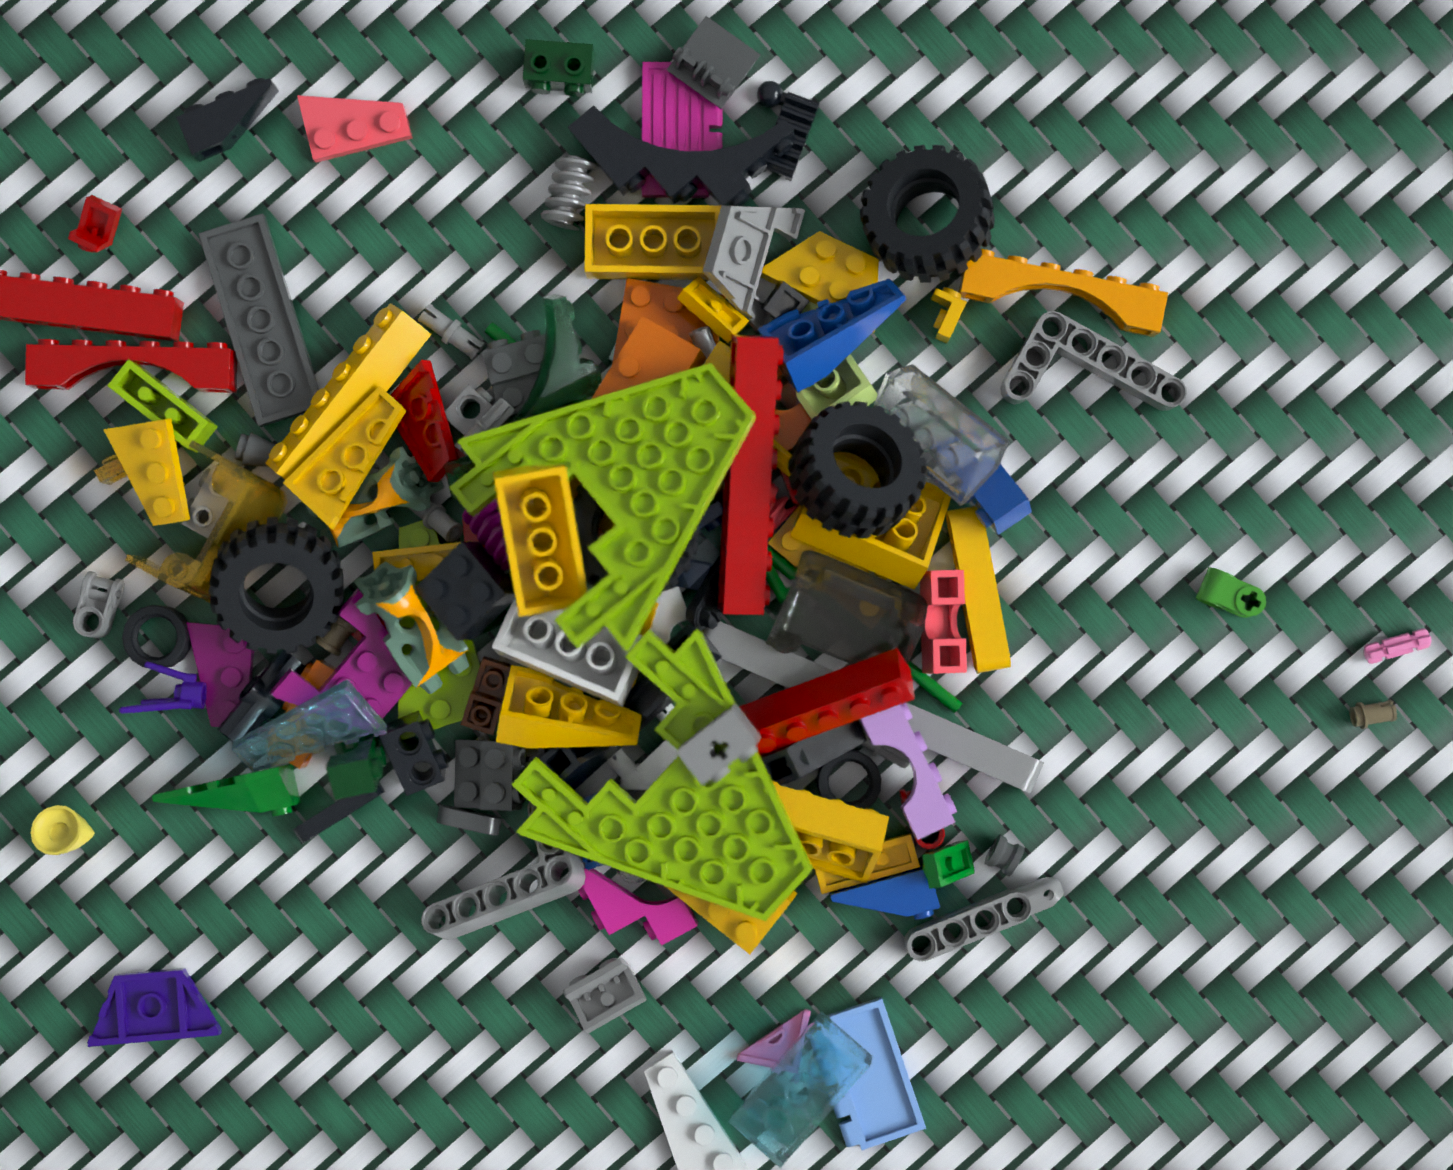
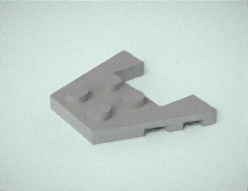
[703,205,805,334]

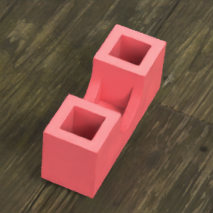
[920,570,967,674]

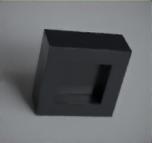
[760,280,809,319]

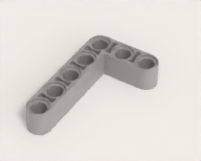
[1000,311,1187,411]
[421,801,585,940]

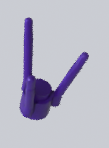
[119,661,207,714]

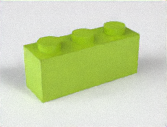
[107,359,218,453]

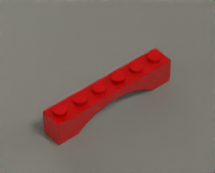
[25,339,237,393]

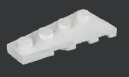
[644,1051,747,1170]

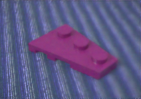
[186,622,254,727]

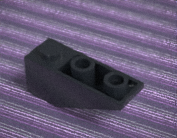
[176,78,279,162]
[760,720,867,785]

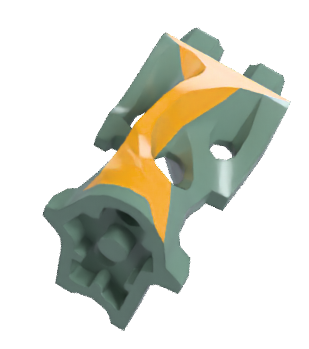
[306,447,445,548]
[354,561,469,694]

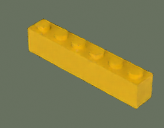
[265,303,431,480]

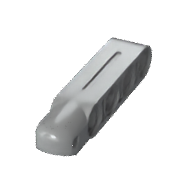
[904,877,1064,962]

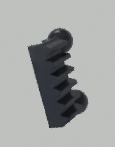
[757,81,820,181]

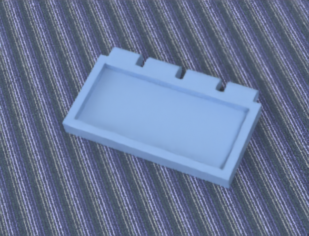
[807,997,926,1150]

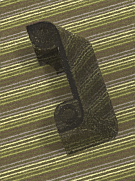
[766,550,928,664]

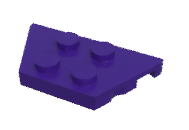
[87,968,222,1047]

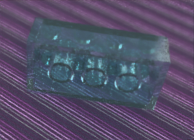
[728,1011,873,1168]

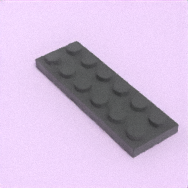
[198,213,320,427]

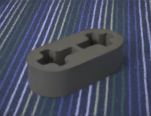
[436,805,502,835]

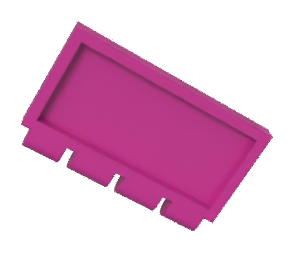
[642,62,723,198]

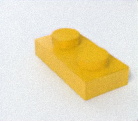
[677,276,749,343]

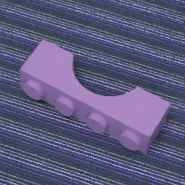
[859,703,957,840]

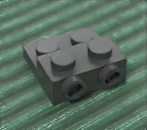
[482,330,567,418]
[454,739,527,811]

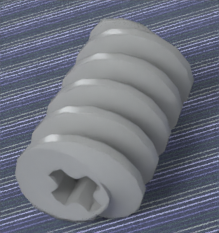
[541,155,598,231]

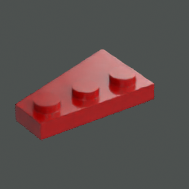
[391,360,459,482]

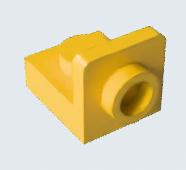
[931,287,967,343]

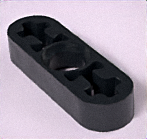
[293,782,386,844]

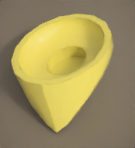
[30,805,95,855]

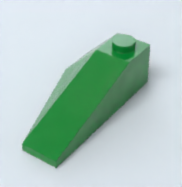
[152,764,301,817]

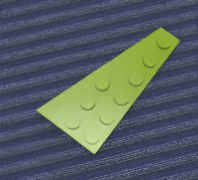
[398,520,481,740]

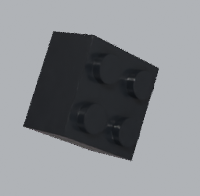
[415,541,515,640]

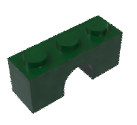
[326,726,387,800]

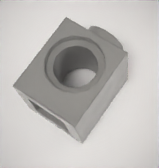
[445,385,495,435]

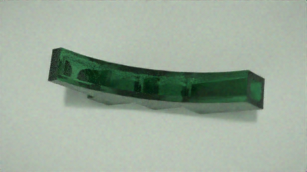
[444,294,602,503]

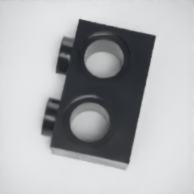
[379,711,449,796]

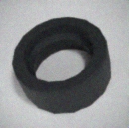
[122,605,191,668]
[816,750,882,809]

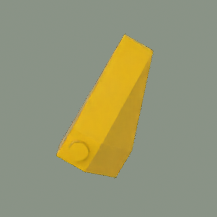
[496,665,642,749]

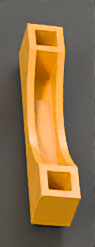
[958,249,1168,337]

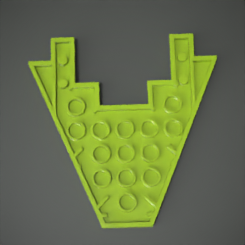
[449,363,756,652]
[512,628,813,921]

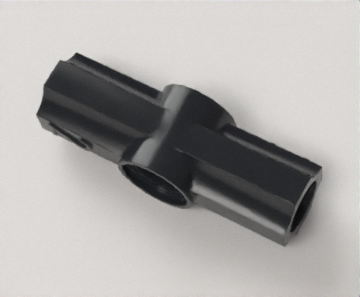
[217,649,305,748]

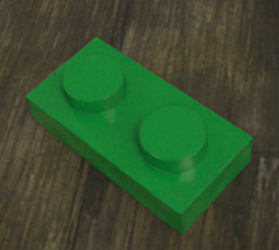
[922,840,975,889]

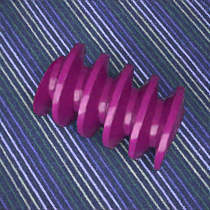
[462,499,510,571]

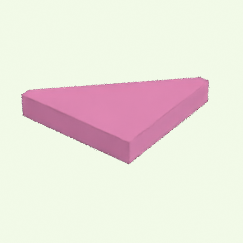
[737,1009,811,1073]

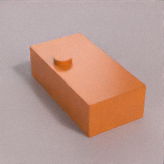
[591,315,706,399]

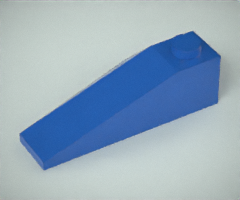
[757,279,906,393]

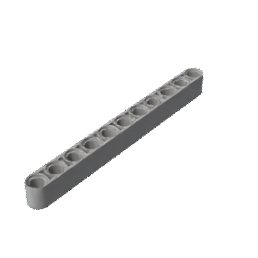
[701,621,1044,794]

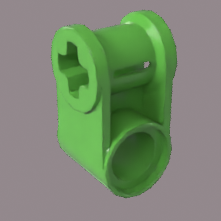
[1195,567,1266,618]

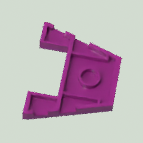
[270,589,412,731]

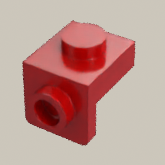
[68,195,122,253]

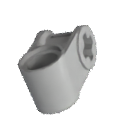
[73,571,125,638]

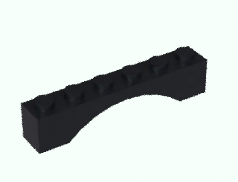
[539,624,723,790]

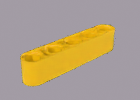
[946,506,1011,674]

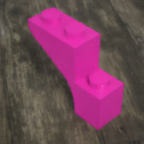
[578,868,698,946]

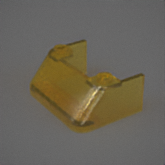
[125,440,287,603]

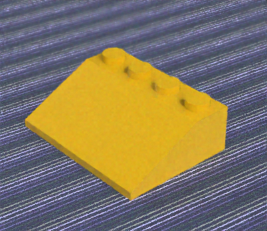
[790,452,953,590]

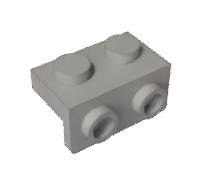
[563,957,647,1033]

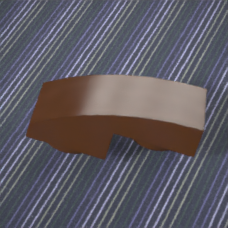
[461,656,511,735]

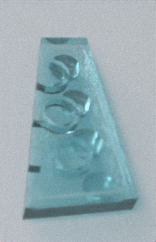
[232,679,387,772]

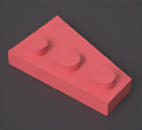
[297,95,412,163]

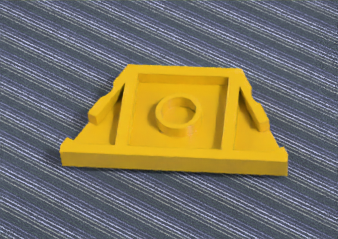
[760,231,879,333]

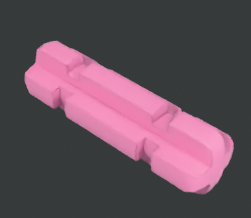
[1363,628,1431,664]

